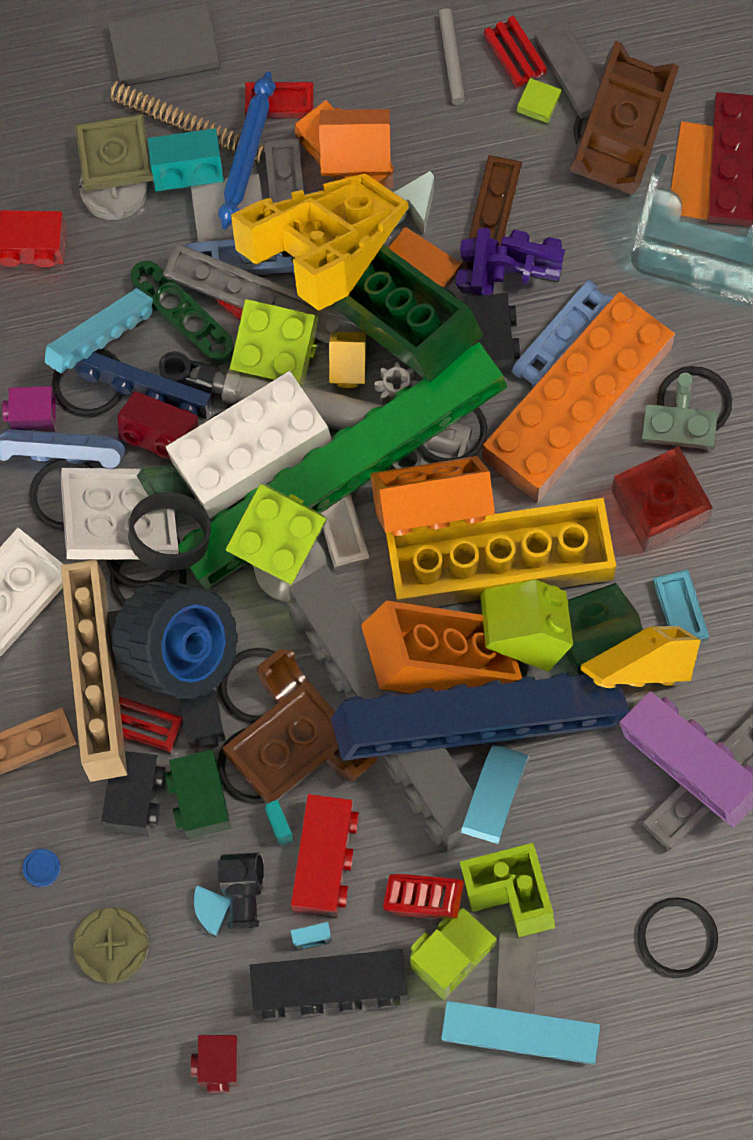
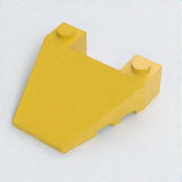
[231,173,408,311]

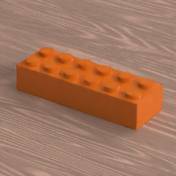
[482,292,675,503]

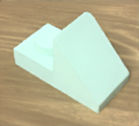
[394,171,434,234]

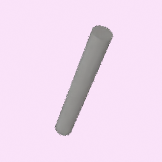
[438,8,465,105]

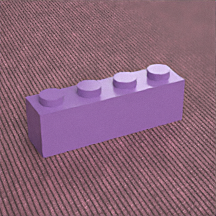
[620,691,753,828]

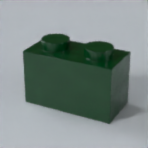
[165,749,232,839]

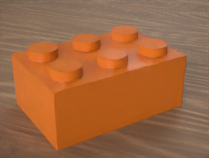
[370,456,495,535]

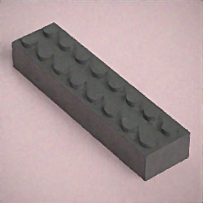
[287,565,474,852]

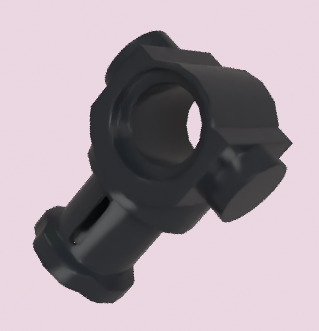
[218,852,265,929]

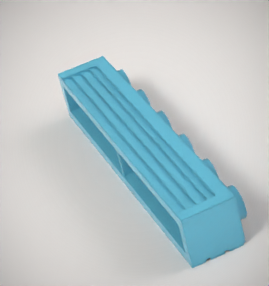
[44,288,153,373]

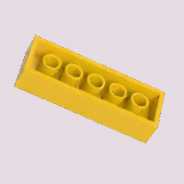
[386,498,616,607]

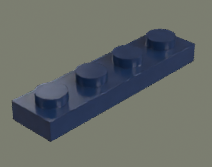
[74,352,212,419]

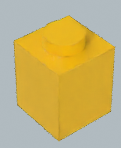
[329,332,366,388]

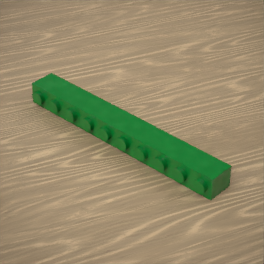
[178,342,508,589]

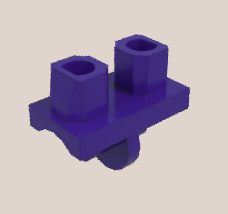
[456,228,516,295]
[501,229,565,285]

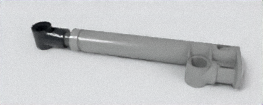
[158,351,473,470]

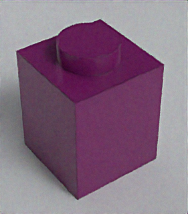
[2,386,57,432]

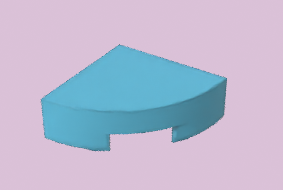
[194,886,230,937]

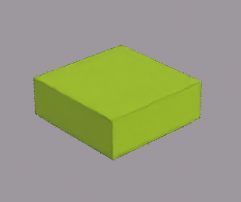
[517,78,562,124]

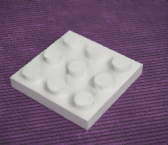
[61,468,178,560]

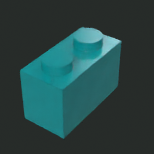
[148,128,224,191]

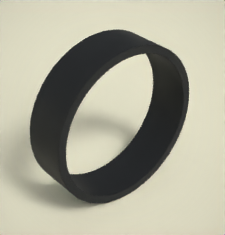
[128,492,211,571]

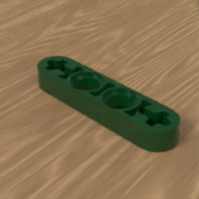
[130,260,234,366]

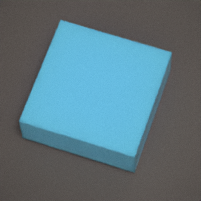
[291,922,332,951]

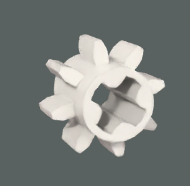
[375,362,419,405]

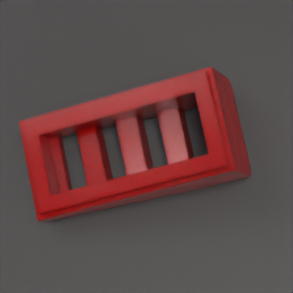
[383,874,464,919]

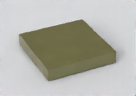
[75,114,153,192]

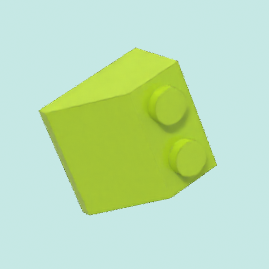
[481,579,573,672]

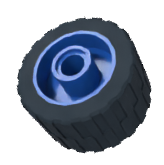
[112,581,238,699]

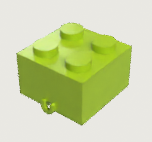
[230,299,320,385]
[226,483,328,585]

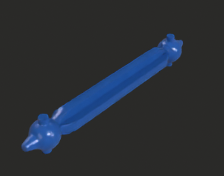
[218,71,276,230]

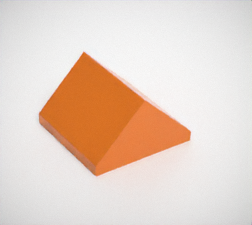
[319,109,391,176]

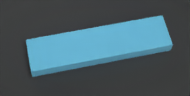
[441,1001,600,1065]

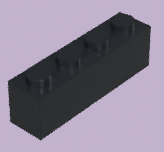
[249,949,408,1021]

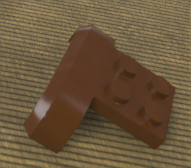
[222,649,377,804]

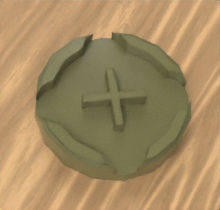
[73,907,150,984]

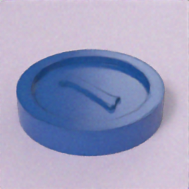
[23,849,61,887]

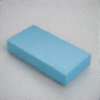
[652,569,709,642]

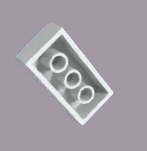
[166,371,331,518]

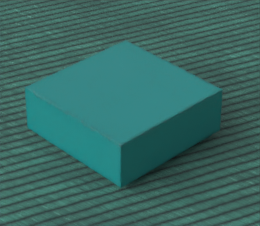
[264,799,293,846]

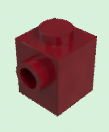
[191,1035,240,1094]

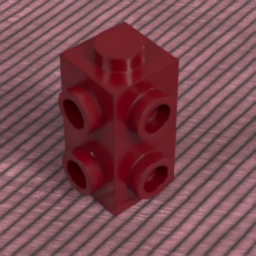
[117,391,198,459]

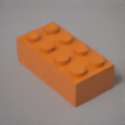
[361,600,522,693]

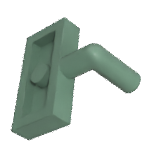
[642,372,718,450]

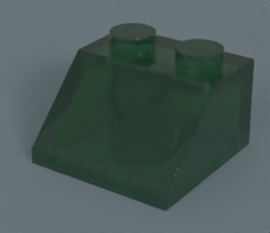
[566,583,643,675]

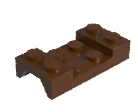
[569,41,679,195]

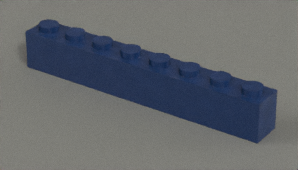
[331,673,630,761]

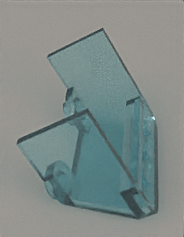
[631,154,753,303]

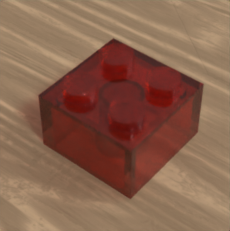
[611,446,713,552]

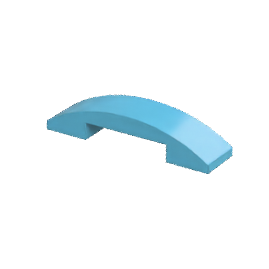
[461,744,529,844]

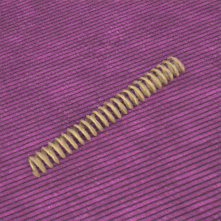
[110,81,265,163]

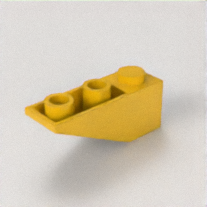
[580,626,701,688]

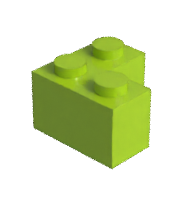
[460,842,555,938]
[410,908,497,1001]

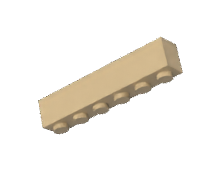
[61,559,128,782]

